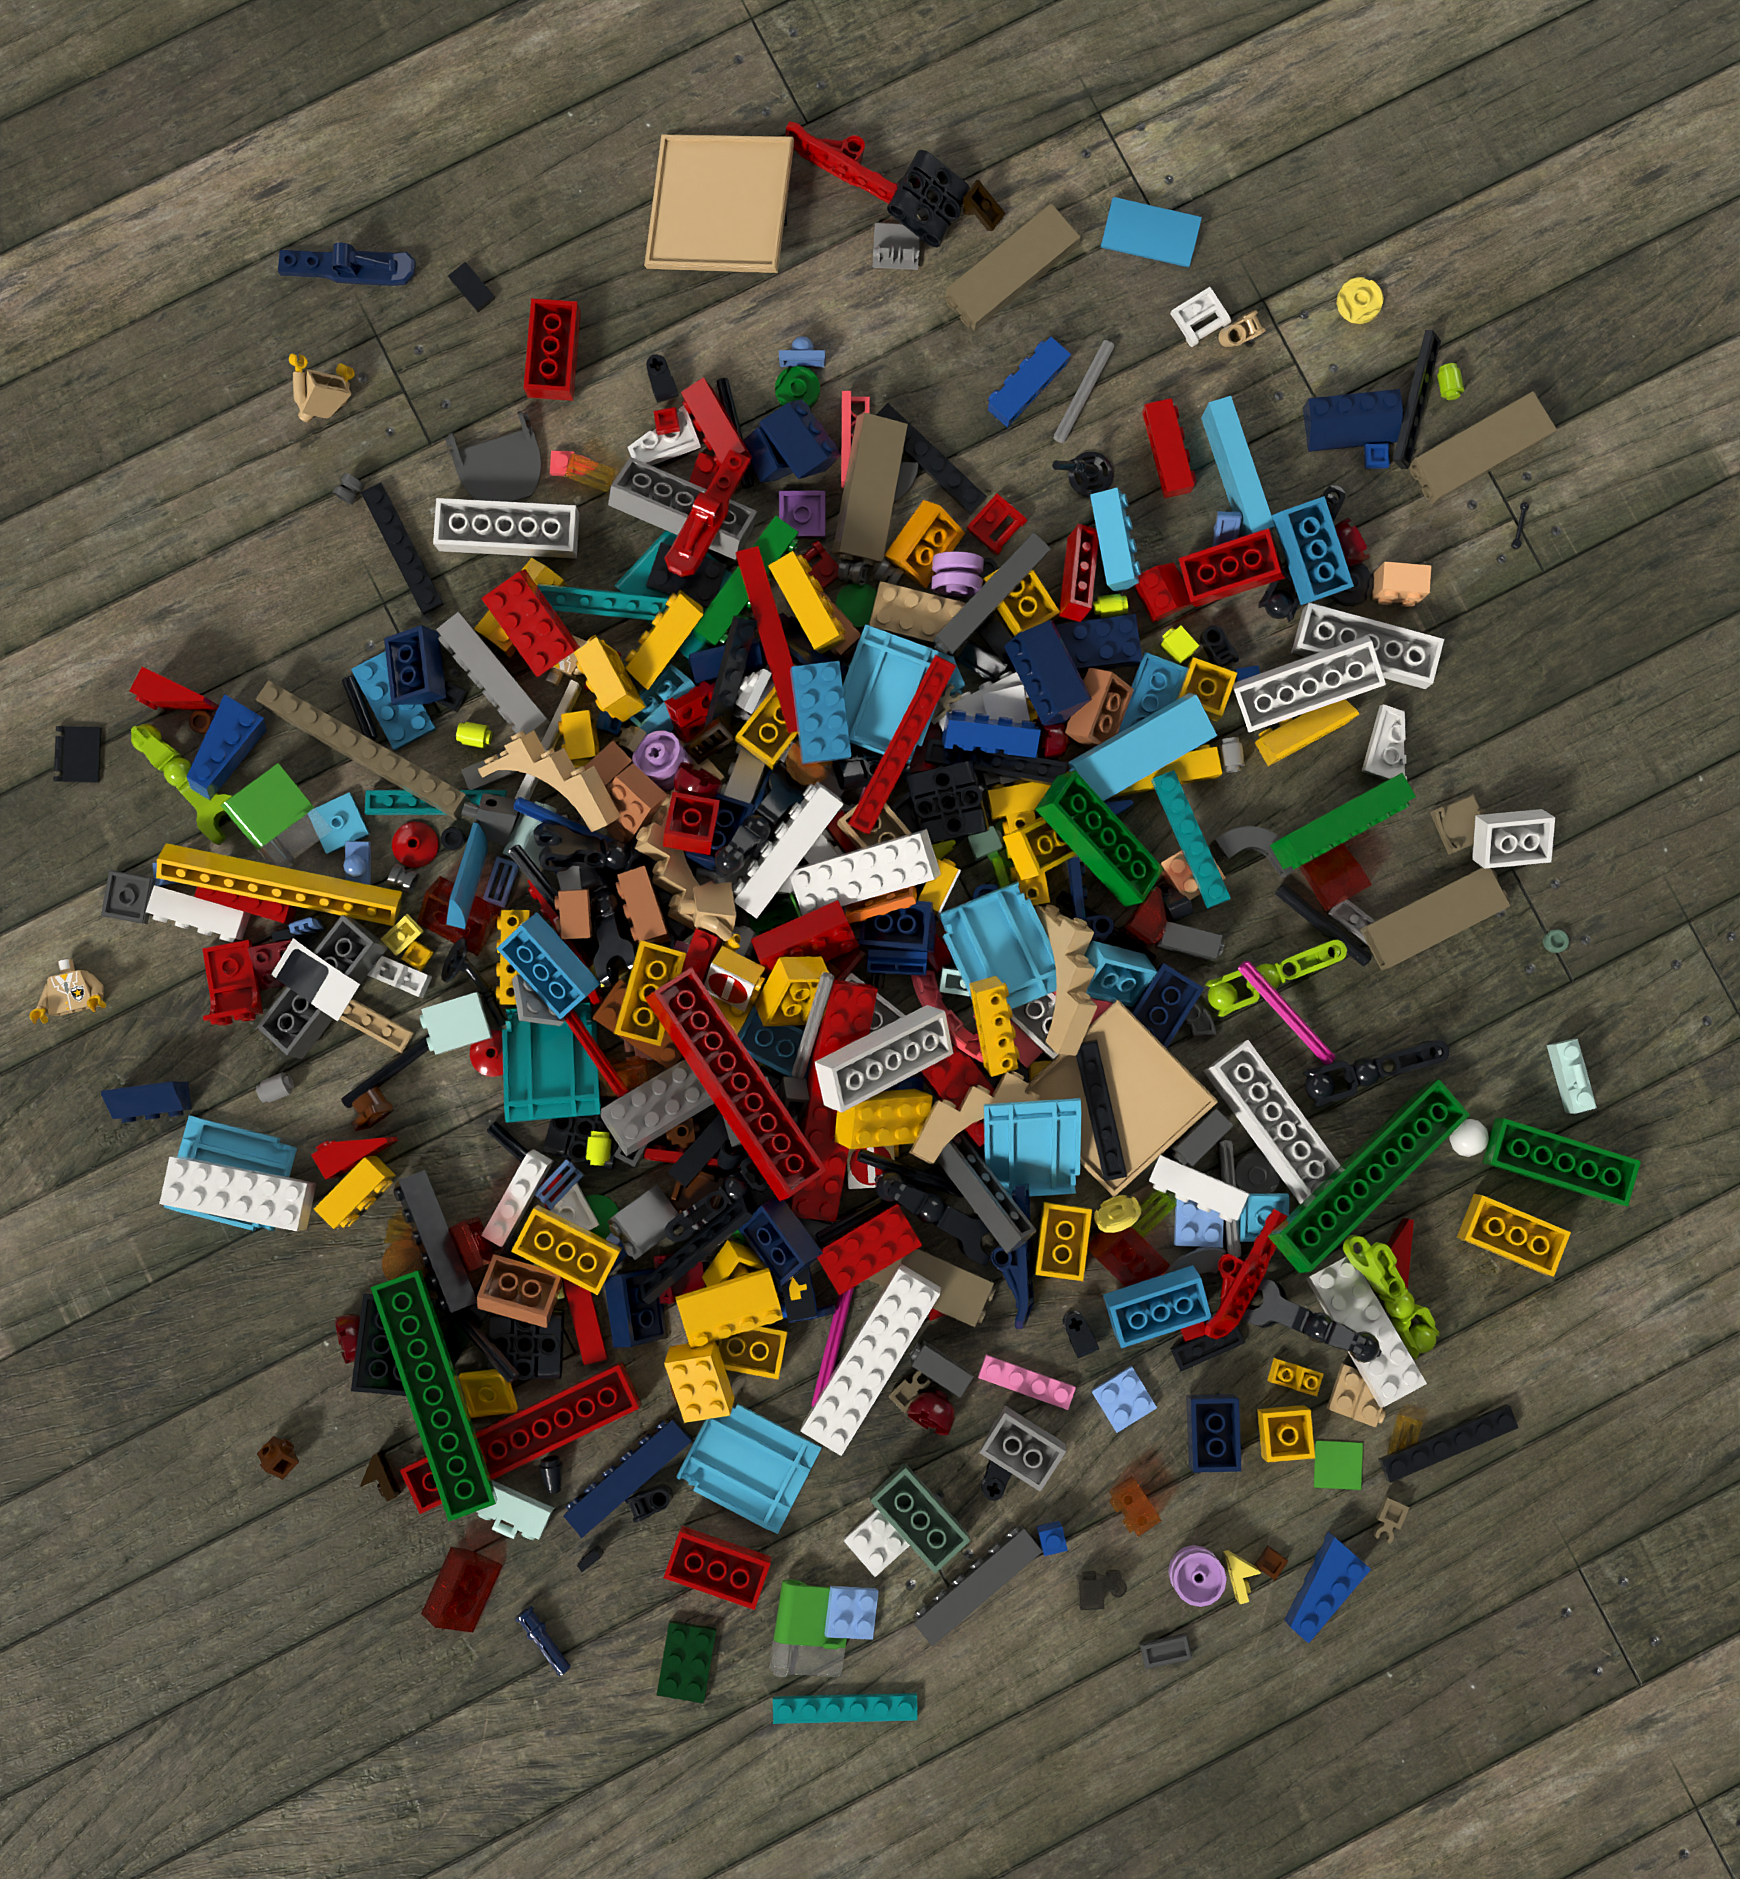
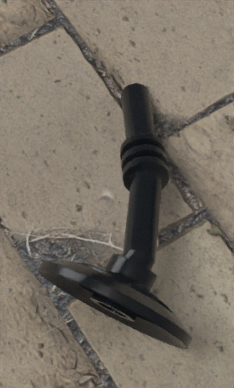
[1052,452,1114,497]
[441,938,506,1027]

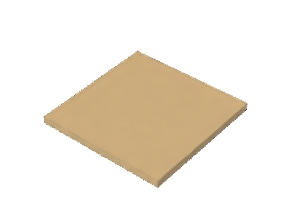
[644,134,794,273]
[1024,999,1218,1197]

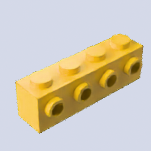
[1002,811,1050,907]
[496,910,533,1005]
[969,976,1020,1077]

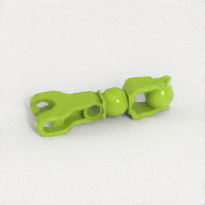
[131,723,232,845]
[1205,940,1347,1017]
[1343,1235,1439,1359]

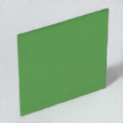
[1314,1440,1363,1490]

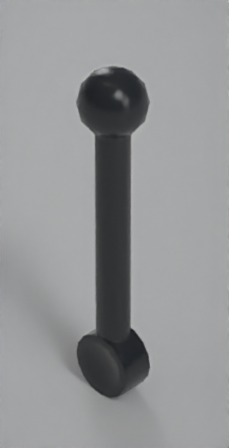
[1511,502,1529,549]

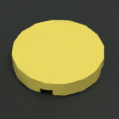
[1336,277,1384,324]
[1094,1195,1141,1233]

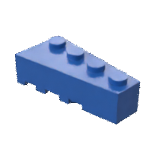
[187,694,267,800]
[942,710,1041,758]
[1284,1531,1371,1643]

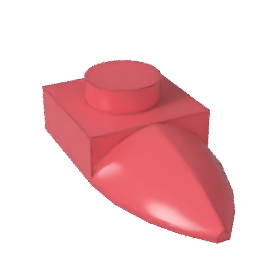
[550,450,598,477]

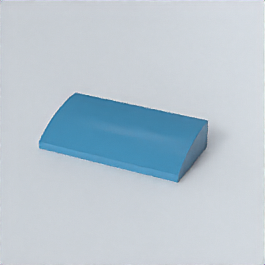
[1101,197,1202,268]
[446,822,488,929]

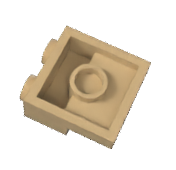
[1327,1363,1386,1427]

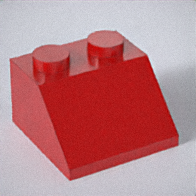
[1134,562,1192,624]

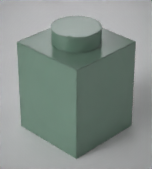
[966,826,1004,861]

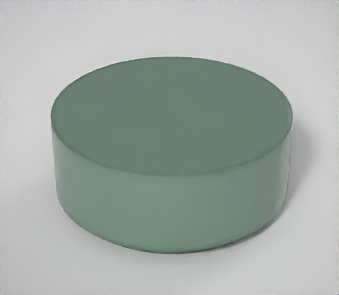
[1543,929,1569,953]

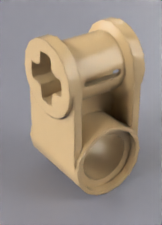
[1218,310,1266,348]

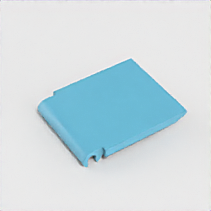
[843,624,954,765]
[939,881,1057,1010]
[984,1098,1081,1197]
[164,1115,297,1231]
[676,1403,822,1534]

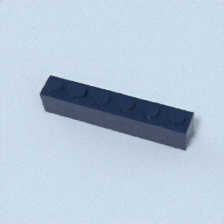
[563,1416,693,1538]

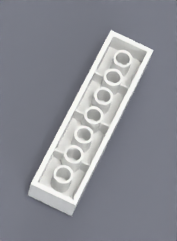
[1203,1040,1340,1204]
[800,1263,941,1456]

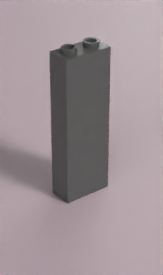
[932,532,1051,656]

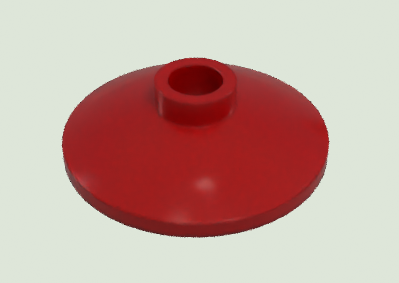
[392,822,439,868]
[469,1030,503,1077]

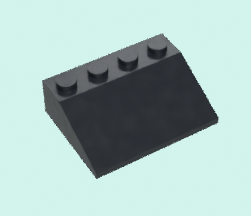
[351,1293,438,1396]

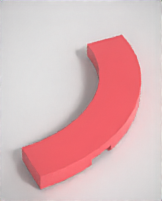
[911,970,983,1062]

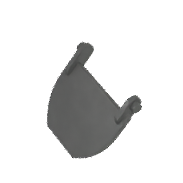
[445,411,541,502]

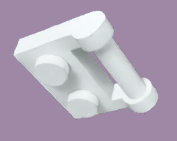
[1170,287,1231,347]

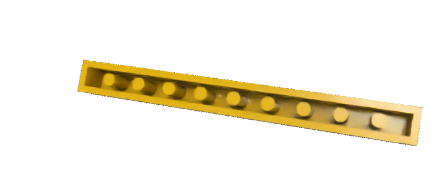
[987,745,1222,821]
[156,843,402,926]

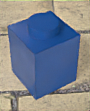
[1036,1521,1068,1556]

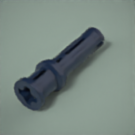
[514,1605,571,1676]

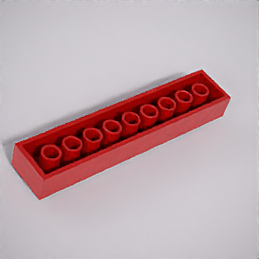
[645,967,827,1201]
[786,979,878,1222]
[400,1361,642,1514]

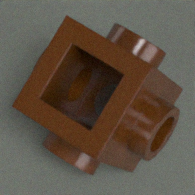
[666,1118,701,1149]
[257,1436,299,1480]

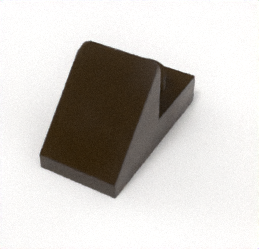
[963,180,1005,231]
[360,1449,401,1502]

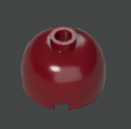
[1334,517,1370,566]
[1033,717,1071,761]
[674,762,722,799]
[335,1314,360,1364]
[906,1390,955,1436]

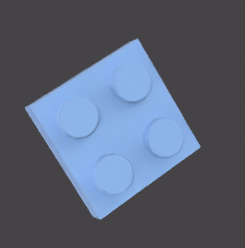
[1174,1198,1224,1248]
[1091,1366,1157,1433]
[824,1586,879,1640]

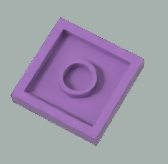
[779,491,825,539]

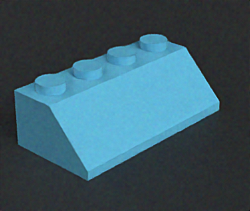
[1090,488,1141,593]

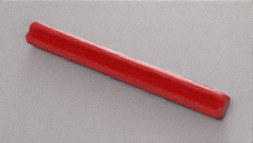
[564,1009,629,1099]

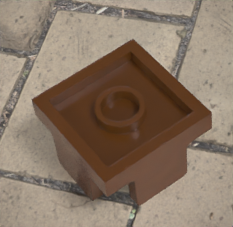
[671,1170,725,1223]

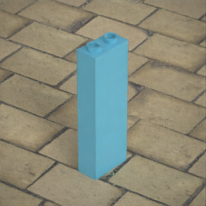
[1201,396,1275,537]
[1068,693,1217,801]

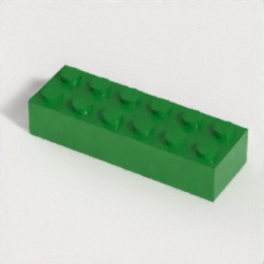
[693,515,799,649]
[1035,770,1164,907]
[1270,773,1416,870]
[1482,1118,1641,1207]

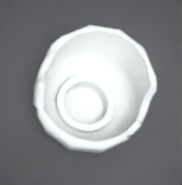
[1450,1119,1489,1157]

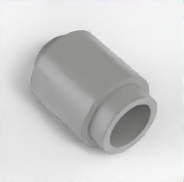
[1219,737,1245,773]
[256,1072,294,1103]

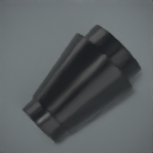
[539,1455,563,1494]

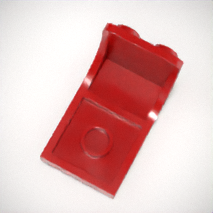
[202,940,263,1026]

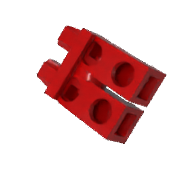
[664,681,734,744]

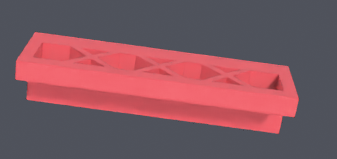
[841,391,870,488]

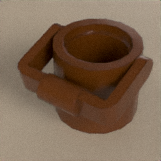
[351,1087,394,1131]

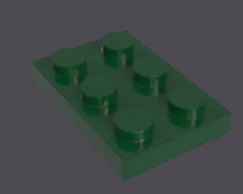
[656,1620,717,1704]

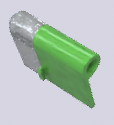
[220,763,332,868]
[769,1579,847,1677]

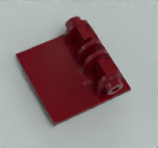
[248,939,299,991]
[653,1253,706,1304]

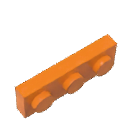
[846,885,917,923]

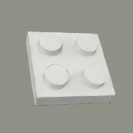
[843,1509,910,1577]

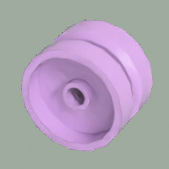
[931,552,984,597]
[632,731,693,791]
[1168,1545,1227,1607]

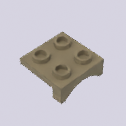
[1430,794,1485,855]

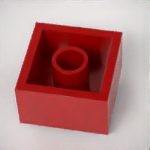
[663,792,720,855]

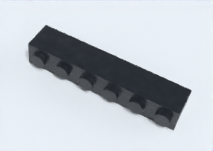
[393,1170,477,1317]

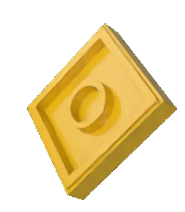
[458,1369,518,1418]

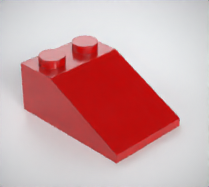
[129,667,219,710]
[311,1137,399,1180]

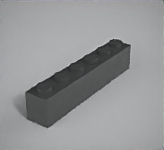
[936,1131,1037,1254]
[913,1524,1043,1647]

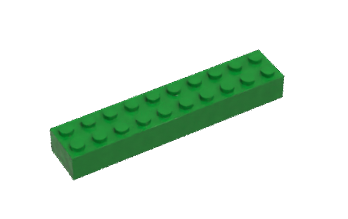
[1268,1079,1470,1273]
[370,1269,498,1522]

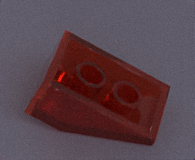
[1299,843,1372,911]
[449,1216,495,1273]
[1087,1226,1170,1287]

